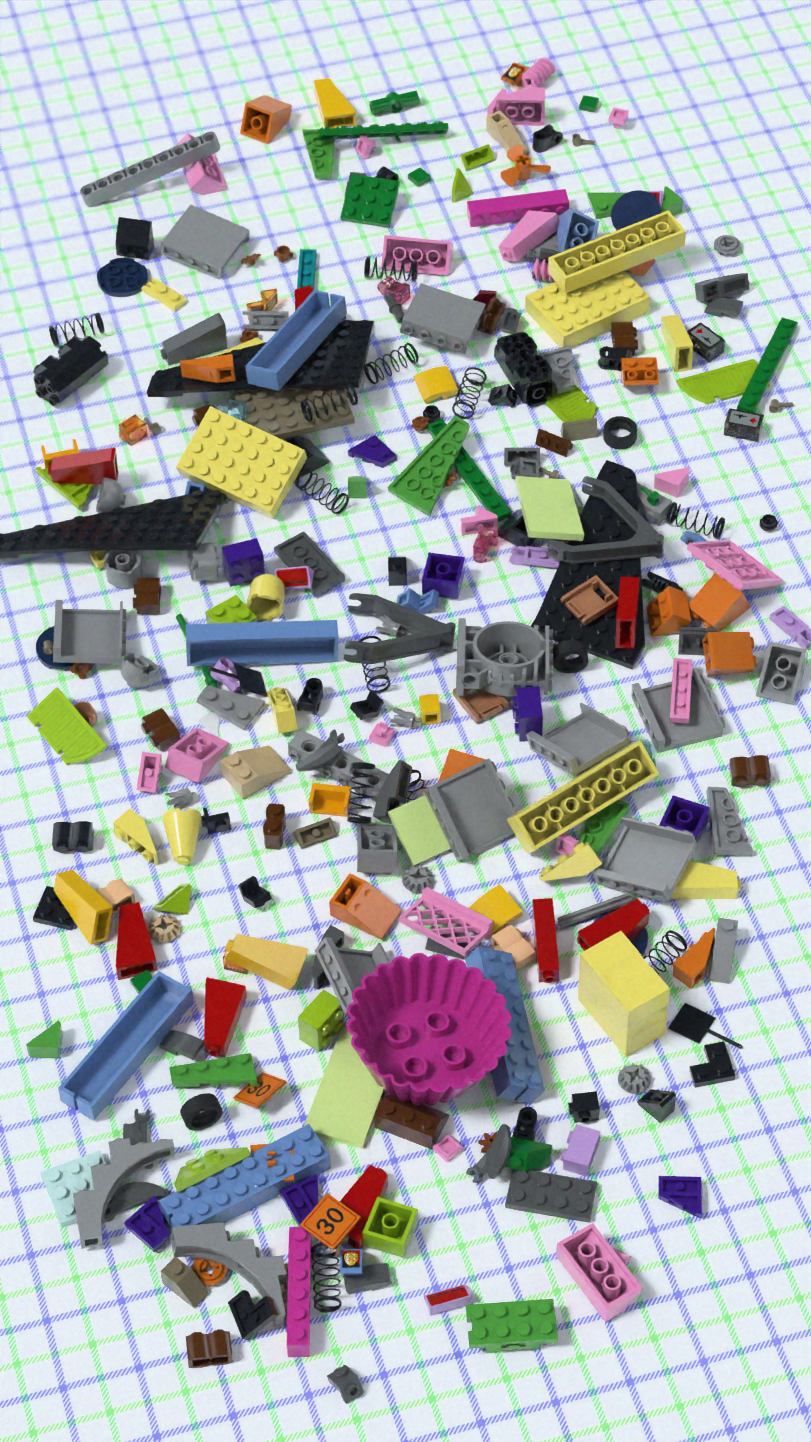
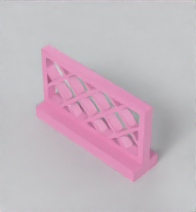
[398,887,493,956]

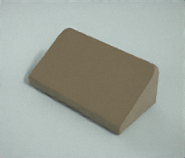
[560,418,597,441]
[293,817,338,849]

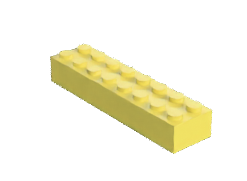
[548,210,686,294]
[506,740,659,853]

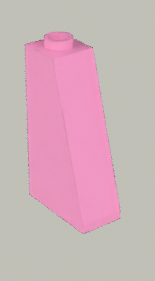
[498,210,559,262]

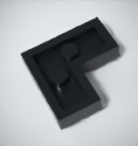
[33,886,75,931]
[689,1041,735,1088]
[228,1290,279,1340]

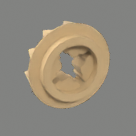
[148,914,180,943]

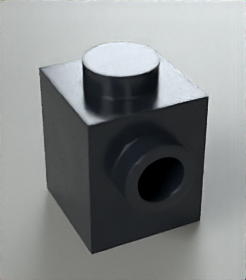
[568,1091,600,1123]

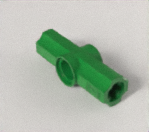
[369,90,420,115]

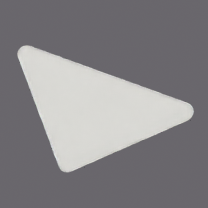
[198,711,220,737]

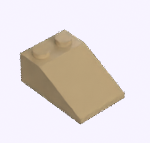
[220,745,291,799]

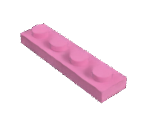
[670,658,693,723]

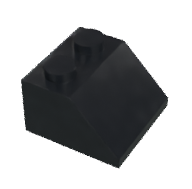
[115,217,154,260]

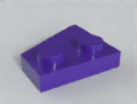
[347,435,397,468]
[280,1174,318,1227]
[658,1176,702,1218]
[124,1196,170,1253]

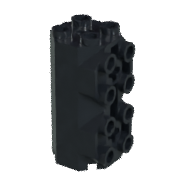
[494,332,556,408]
[33,336,109,406]

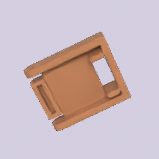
[561,575,618,626]
[453,688,509,723]

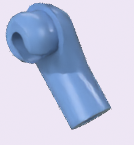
[680,531,707,544]

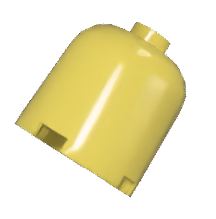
[246,574,285,621]

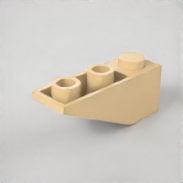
[486,110,528,154]

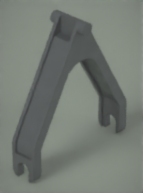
[547,476,664,564]
[344,593,456,664]

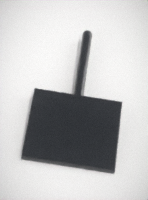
[209,664,268,697]
[668,1003,743,1049]

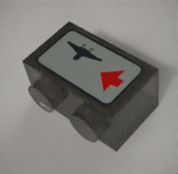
[687,322,725,362]
[723,408,764,442]

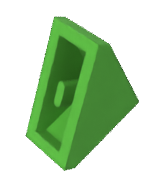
[662,186,683,216]
[348,476,367,499]
[26,1020,63,1059]

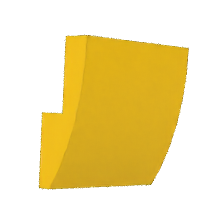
[413,366,458,404]
[469,884,523,939]

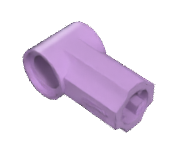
[210,657,243,694]

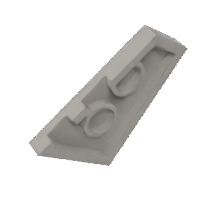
[539,345,574,394]
[196,685,265,731]

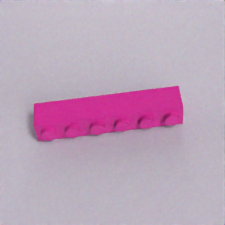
[467,189,569,227]
[286,1227,312,1357]

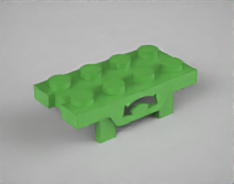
[465,1298,558,1353]

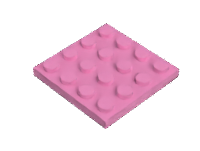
[686,539,783,590]

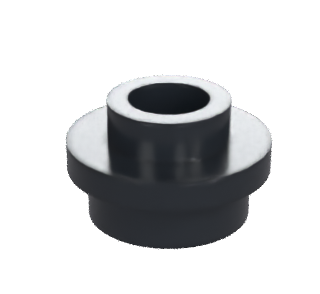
[423,405,440,422]
[759,514,778,531]

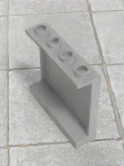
[161,204,250,280]
[400,283,486,354]
[53,599,126,664]
[631,668,725,753]
[526,702,630,776]
[423,758,516,861]
[593,817,698,903]
[314,937,391,1014]

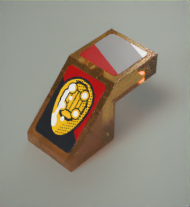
[500,62,530,86]
[246,288,278,321]

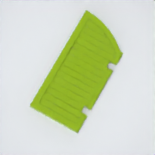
[676,359,770,405]
[545,384,598,423]
[26,687,108,765]

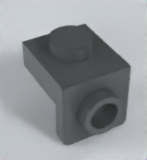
[327,1365,364,1403]

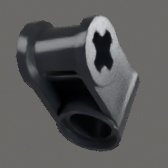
[532,124,563,153]
[598,346,632,371]
[297,678,323,715]
[512,1107,537,1141]

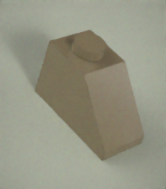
[161,1256,209,1309]

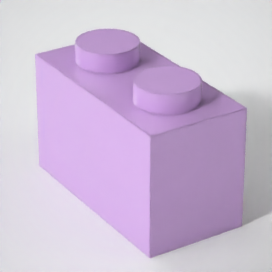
[560,1124,601,1177]

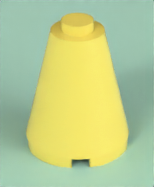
[162,808,202,865]

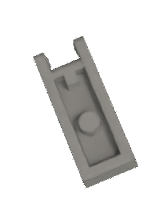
[242,310,289,329]

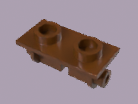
[477,297,506,335]
[535,428,574,457]

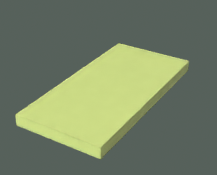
[515,476,584,541]
[388,795,451,866]
[304,1027,385,1149]

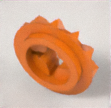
[192,1258,227,1286]

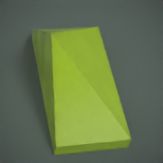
[460,144,495,171]
[452,168,473,203]
[152,883,192,915]

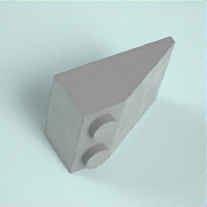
[756,641,808,704]
[357,824,398,874]

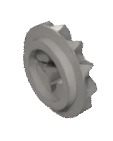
[714,235,741,256]
[402,864,434,893]
[618,1063,651,1094]

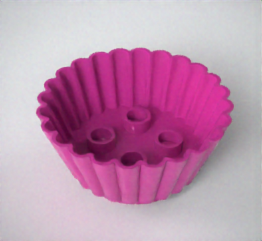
[346,953,512,1106]

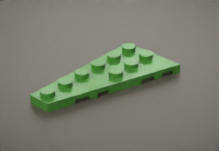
[387,415,470,517]

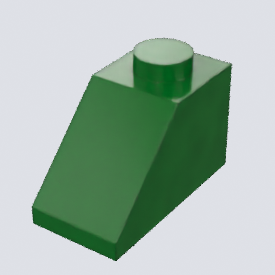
[505,1137,553,1171]

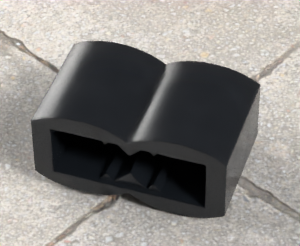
[52,821,94,853]

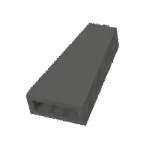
[160,312,228,365]

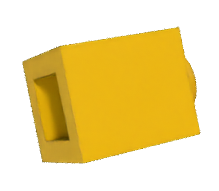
[419,694,441,725]

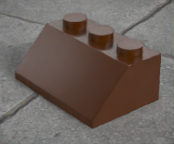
[374,1095,450,1150]

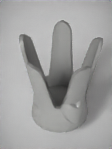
[375,614,404,638]
[390,706,419,728]
[165,787,195,809]

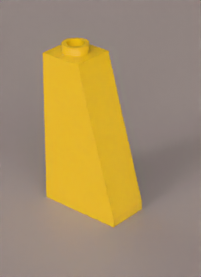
[313,78,357,129]
[54,869,113,945]
[224,934,309,990]

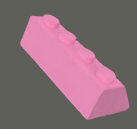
[175,133,228,195]
[381,235,454,276]
[556,1223,643,1322]

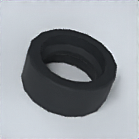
[603,416,637,449]
[552,640,589,674]
[180,1093,223,1131]

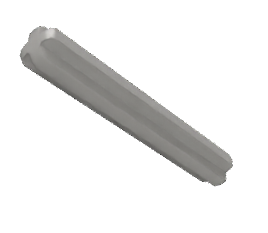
[557,893,633,927]

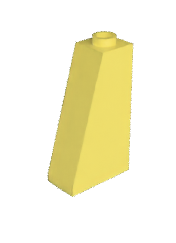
[661,314,693,372]
[670,861,741,899]

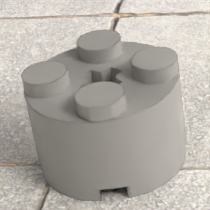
[188,543,220,581]
[104,550,143,589]

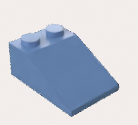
[557,208,599,252]

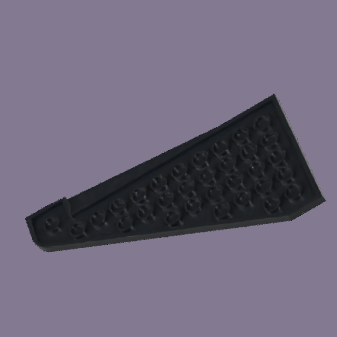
[147,320,375,397]
[531,460,645,670]
[0,490,227,558]

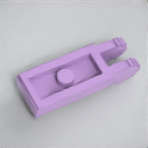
[509,546,560,568]
[769,606,811,649]

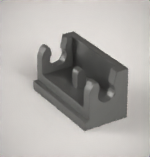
[678,627,717,656]

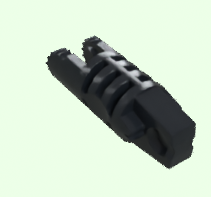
[642,571,683,593]

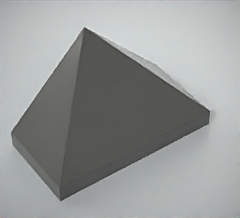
[504,447,540,466]

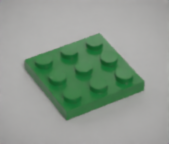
[340,174,400,228]

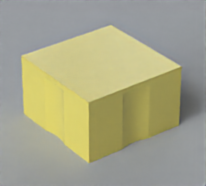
[578,931,670,1057]

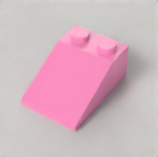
[496,87,545,126]
[165,727,229,783]

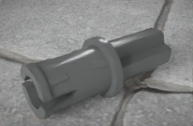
[384,293,405,323]

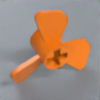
[500,145,551,187]

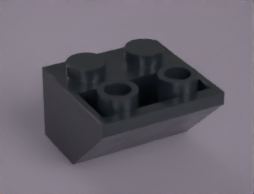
[284,436,329,477]
[495,509,536,547]

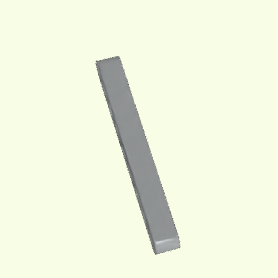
[80,131,221,207]

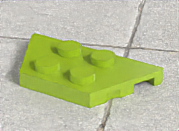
[35,466,96,510]
[174,1147,251,1192]

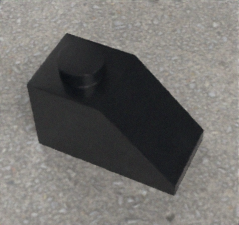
[388,555,407,586]

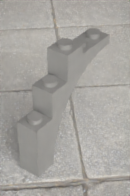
[73,1138,175,1249]
[170,1222,288,1326]

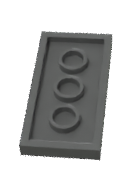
[274,531,345,597]
[505,1169,597,1223]

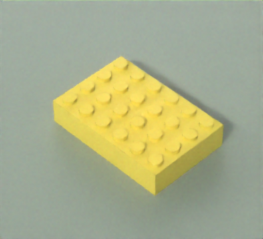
[525,271,650,348]
[176,406,307,519]

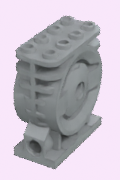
[456,618,553,696]

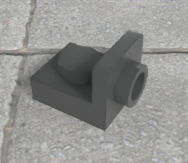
[498,307,521,334]
[510,457,539,480]

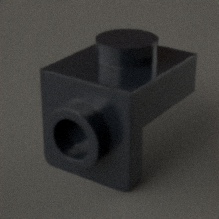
[488,383,518,408]
[350,691,384,720]
[201,808,231,834]
[238,876,272,909]

